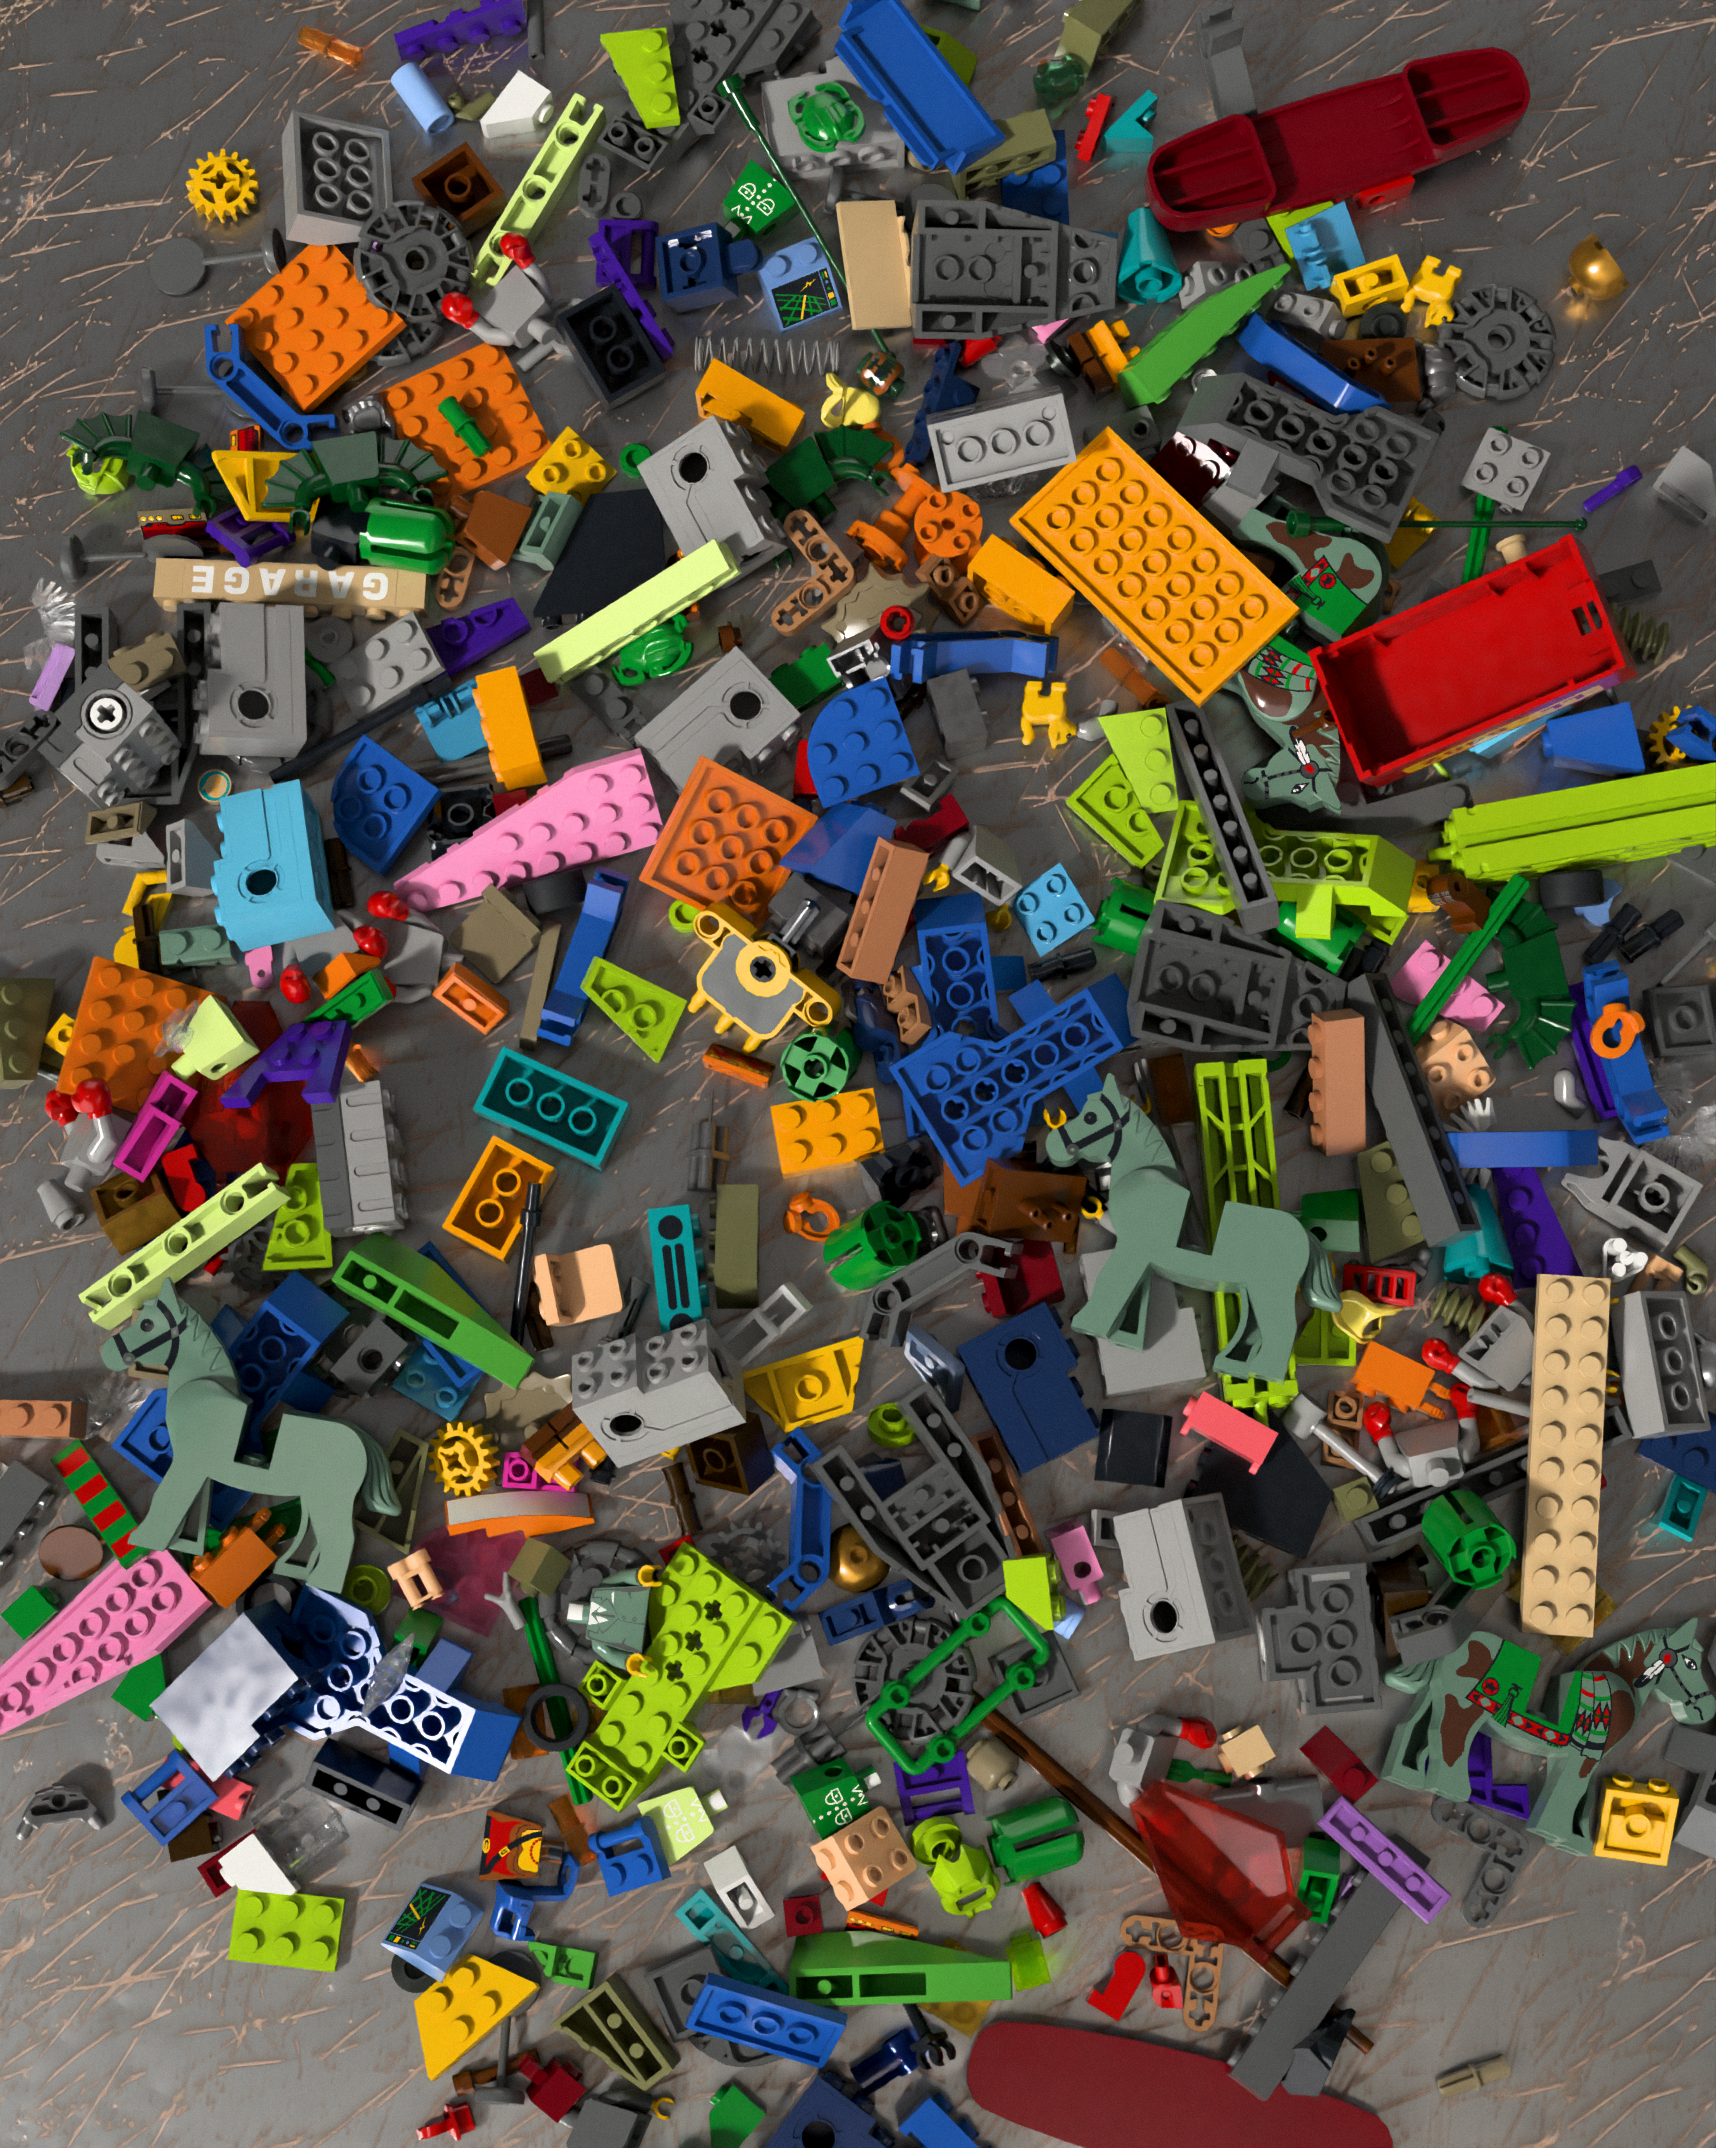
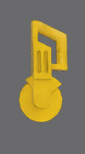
[113,869,176,974]

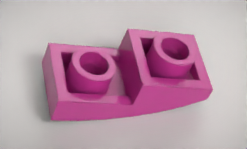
[502,1452,581,1493]

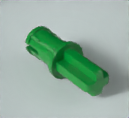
[438,396,492,458]

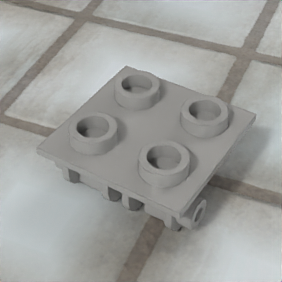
[1460,427,1551,514]
[752,1610,824,1697]

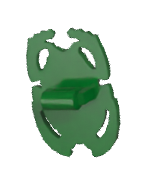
[787,81,866,153]
[610,612,694,686]

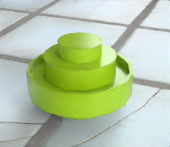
[867,1402,917,1448]
[339,1565,393,1616]
[909,1816,963,1867]

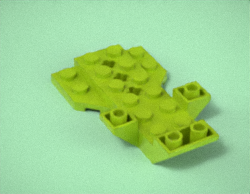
[1154,800,1417,940]
[565,1541,798,1812]

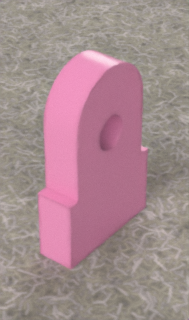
[244,945,275,990]

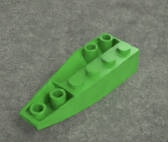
[1117,263,1291,409]
[331,1232,535,1391]
[789,1930,1013,2007]

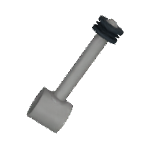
[1279,1391,1401,1499]

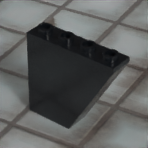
[533,488,667,631]
[1182,1407,1333,1560]

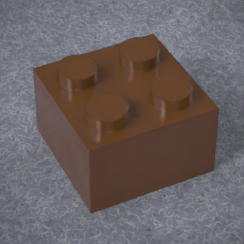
[412,142,508,243]

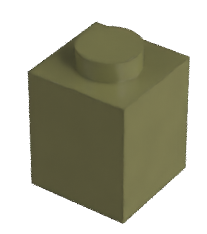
[1331,1476,1380,1524]
[507,1537,572,1599]

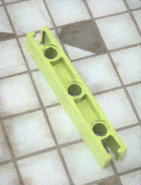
[469,92,607,291]
[533,539,742,686]
[78,1162,291,1330]

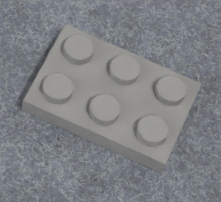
[329,611,446,722]

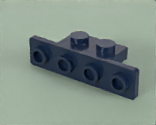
[903,341,980,469]

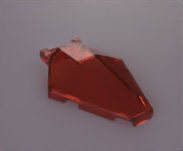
[181,1001,314,1195]
[1128,1779,1314,1967]

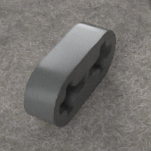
[578,153,612,219]

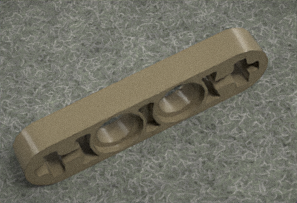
[519,919,564,1051]

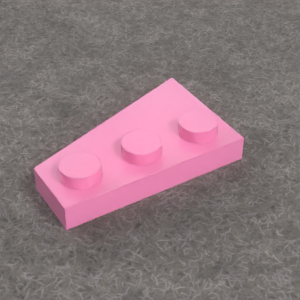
[1390,940,1505,1034]

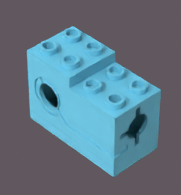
[211,779,335,952]

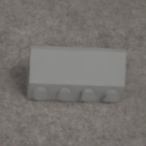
[1609,1291,1711,1439]

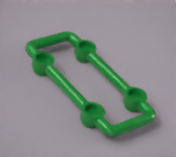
[865,1595,1051,1775]

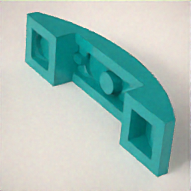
[674,1888,789,1996]

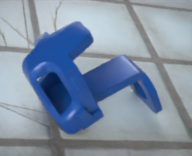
[490,1852,580,1942]

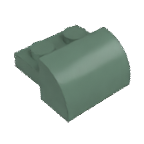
[511,491,583,571]

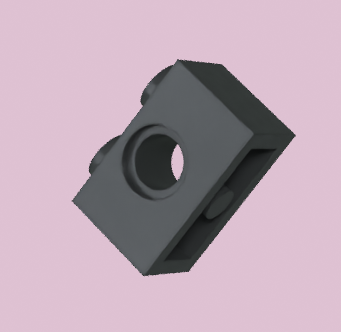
[330,1317,413,1400]

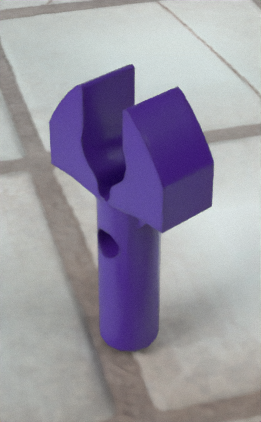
[1583,464,1643,512]
[742,1689,783,1739]

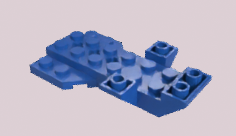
[889,892,1047,1140]
[889,972,1141,1188]
[111,1269,351,1533]
[286,1581,523,1782]

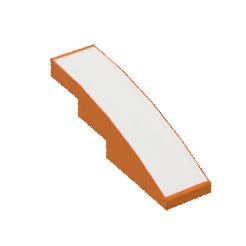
[444,1490,595,1539]

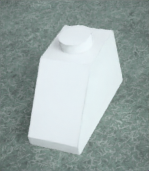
[480,70,554,139]
[218,1831,302,1895]
[704,1845,775,1934]

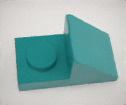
[1101,89,1158,153]
[1651,1473,1708,1542]

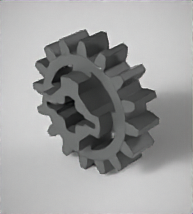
[220,1220,294,1294]
[710,1519,786,1594]

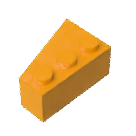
[695,358,806,456]

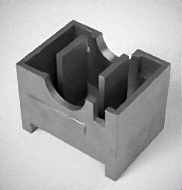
[826,623,914,702]

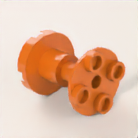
[845,463,942,574]
[913,491,983,576]

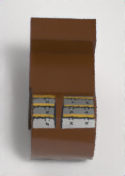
[1426,872,1492,934]

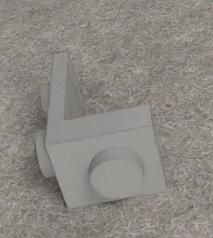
[1178,261,1253,309]
[1265,290,1349,345]

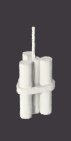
[1599,1238,1648,1284]

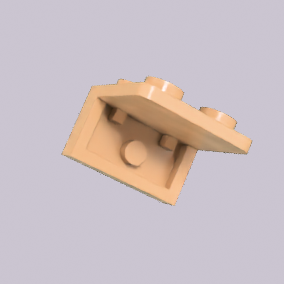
[1414,1018,1496,1120]
[532,1244,625,1327]
[810,1806,917,1911]

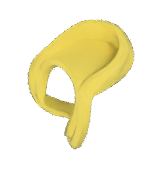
[821,372,881,430]
[1331,1290,1404,1344]

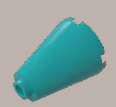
[1116,207,1182,305]
[1443,1184,1514,1285]

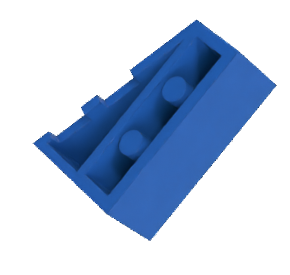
[898,2089,993,2148]

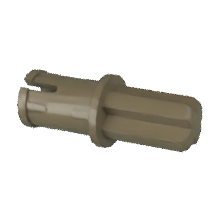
[1437,2054,1511,2099]

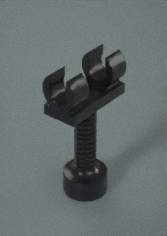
[902,2003,956,2070]

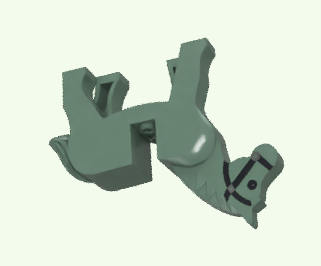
[1045,1073,1343,1385]
[101,1277,402,1594]

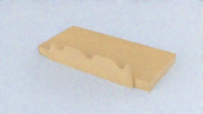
[836,200,912,330]

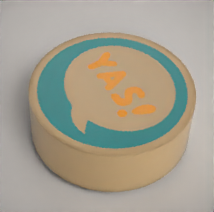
[197,769,234,805]

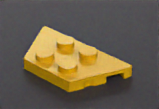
[211,450,320,523]
[743,1336,864,1434]
[414,1953,541,2081]

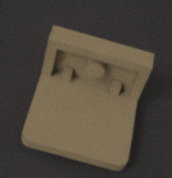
[107,631,189,694]
[449,883,542,984]

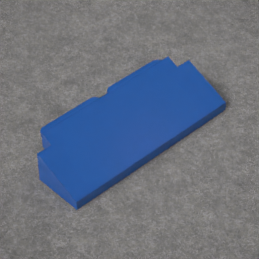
[834,0,1006,176]

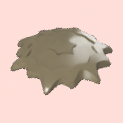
[821,562,940,687]
[472,1371,572,1486]

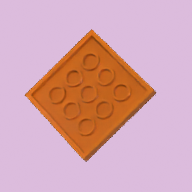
[224,244,407,415]
[378,342,551,509]
[638,755,819,935]
[55,956,228,1129]

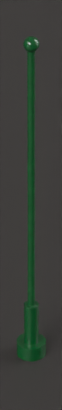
[716,73,896,364]
[1286,510,1588,538]

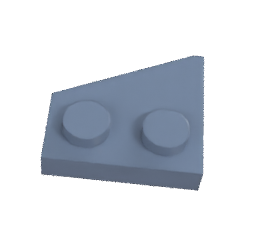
[904,1324,965,1414]

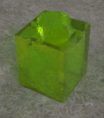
[1004,1932,1052,1992]

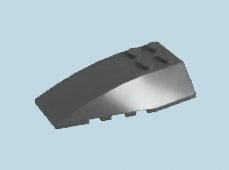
[910,199,1118,340]
[1126,899,1347,1052]

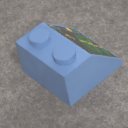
[755,236,843,334]
[381,1883,485,1983]

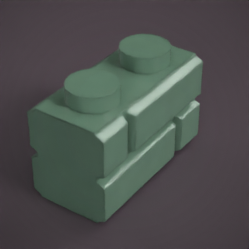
[159,924,238,972]

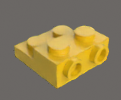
[1593,1773,1679,1866]

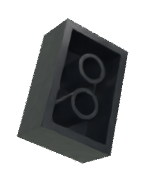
[555,283,667,413]

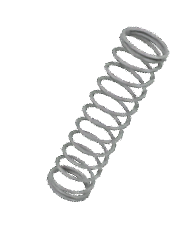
[695,335,840,377]

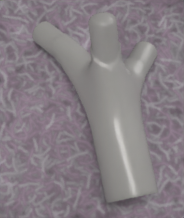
[484,1571,527,1630]

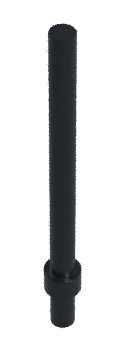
[269,673,454,784]
[510,1181,542,1348]

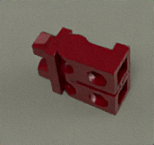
[893,793,969,860]

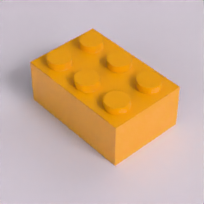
[967,534,1076,636]
[472,666,548,792]
[770,1088,884,1180]
[442,1135,558,1265]

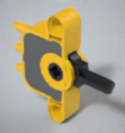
[688,898,842,1056]

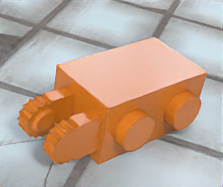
[1349,1340,1451,1420]
[189,1507,287,1609]

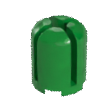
[359,497,456,575]
[1090,877,1156,957]
[1268,901,1368,975]
[780,1020,863,1102]
[823,1201,922,1291]
[1422,1490,1516,1590]
[984,1796,1085,1888]

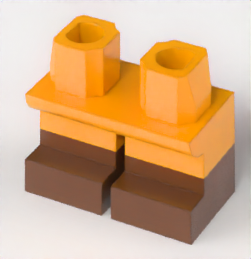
[1066,319,1141,402]
[519,1402,607,1491]

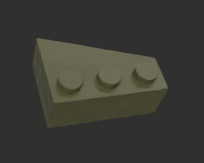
[1055,0,1144,80]
[949,108,1056,200]
[0,978,56,1089]
[1352,1141,1426,1266]
[708,1184,760,1309]
[354,1427,429,1555]
[550,1972,681,2091]

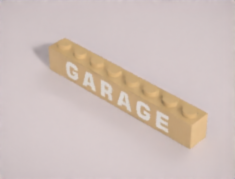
[153,558,431,620]

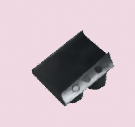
[427,783,496,861]
[854,1135,942,1208]
[1094,1409,1173,1488]
[1280,2008,1356,2099]

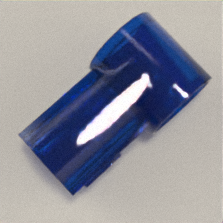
[850,2028,927,2097]

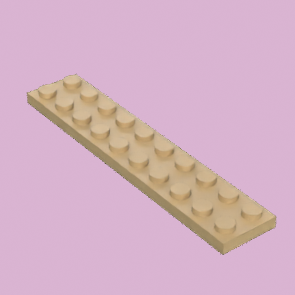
[1519,1274,1611,1637]

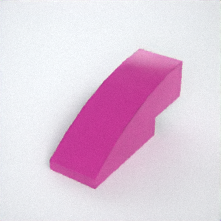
[112,1069,198,1182]

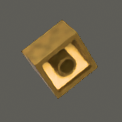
[89,1165,182,1256]

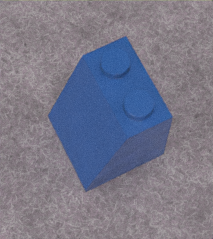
[1540,701,1645,779]
[779,799,897,896]

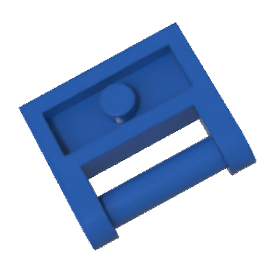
[121,1748,219,1847]
[588,1816,672,1897]

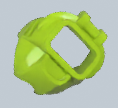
[66,444,130,495]
[926,1844,1000,1919]

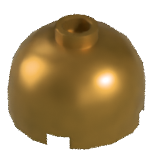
[1567,232,1631,301]
[828,1522,891,1593]

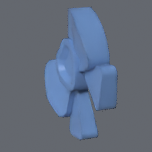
[1573,878,1622,927]

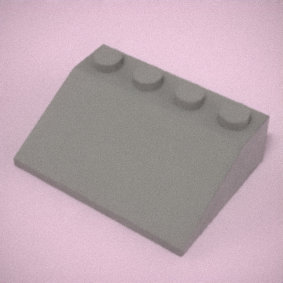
[282,110,395,246]

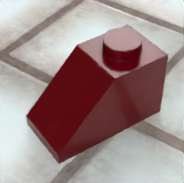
[1299,1725,1379,1805]

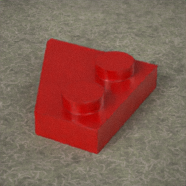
[1074,93,1117,162]

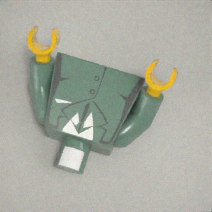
[567,1565,662,1678]

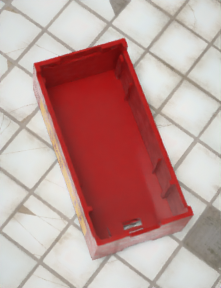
[1307,533,1639,788]

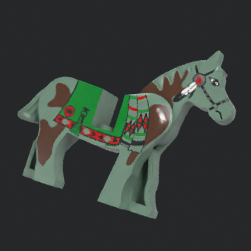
[1221,493,1390,815]
[1380,1617,1716,1857]

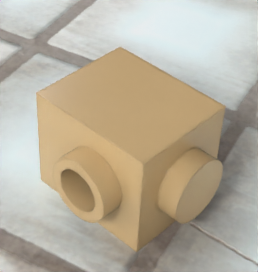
[1216,1724,1276,1780]

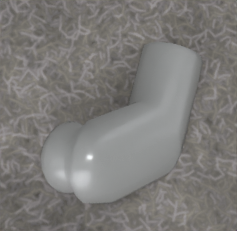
[1076,700,1119,741]
[1554,1066,1590,1119]

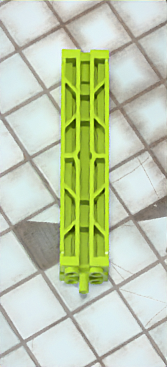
[1426,762,1716,889]
[1190,1058,1299,1428]

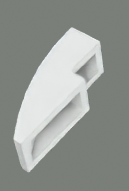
[721,1281,813,1369]

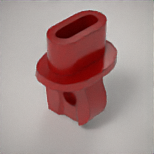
[1149,1953,1183,2009]
[416,2101,475,2142]

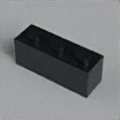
[303,1737,425,1833]

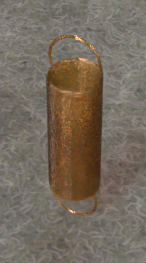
[1063,1209,1080,1264]

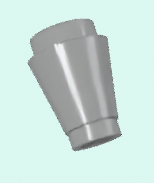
[37,1179,84,1232]

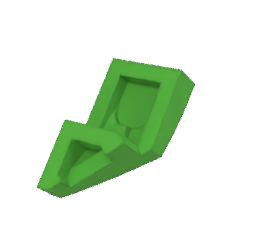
[527,1941,599,1990]

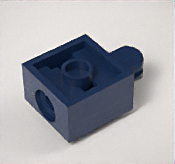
[655,222,764,313]

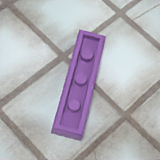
[1317,1795,1452,1924]

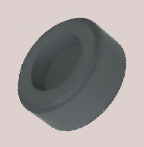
[610,191,644,220]

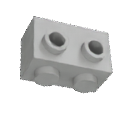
[1082,405,1162,462]

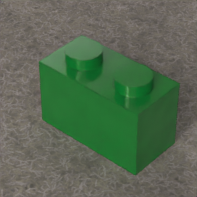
[768,643,847,715]

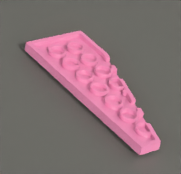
[393,748,664,913]
[0,1548,213,1735]

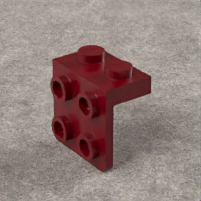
[1148,432,1239,511]
[975,1239,1065,1320]

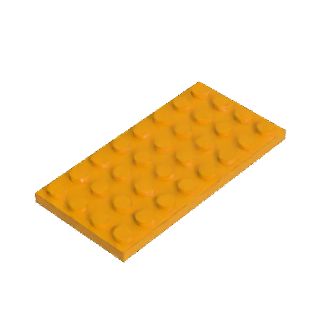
[1009,426,1300,708]

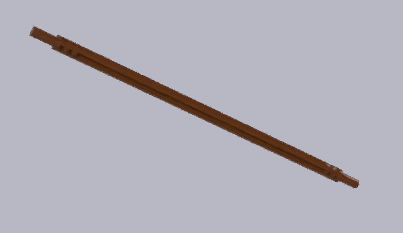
[948,1678,1374,2055]

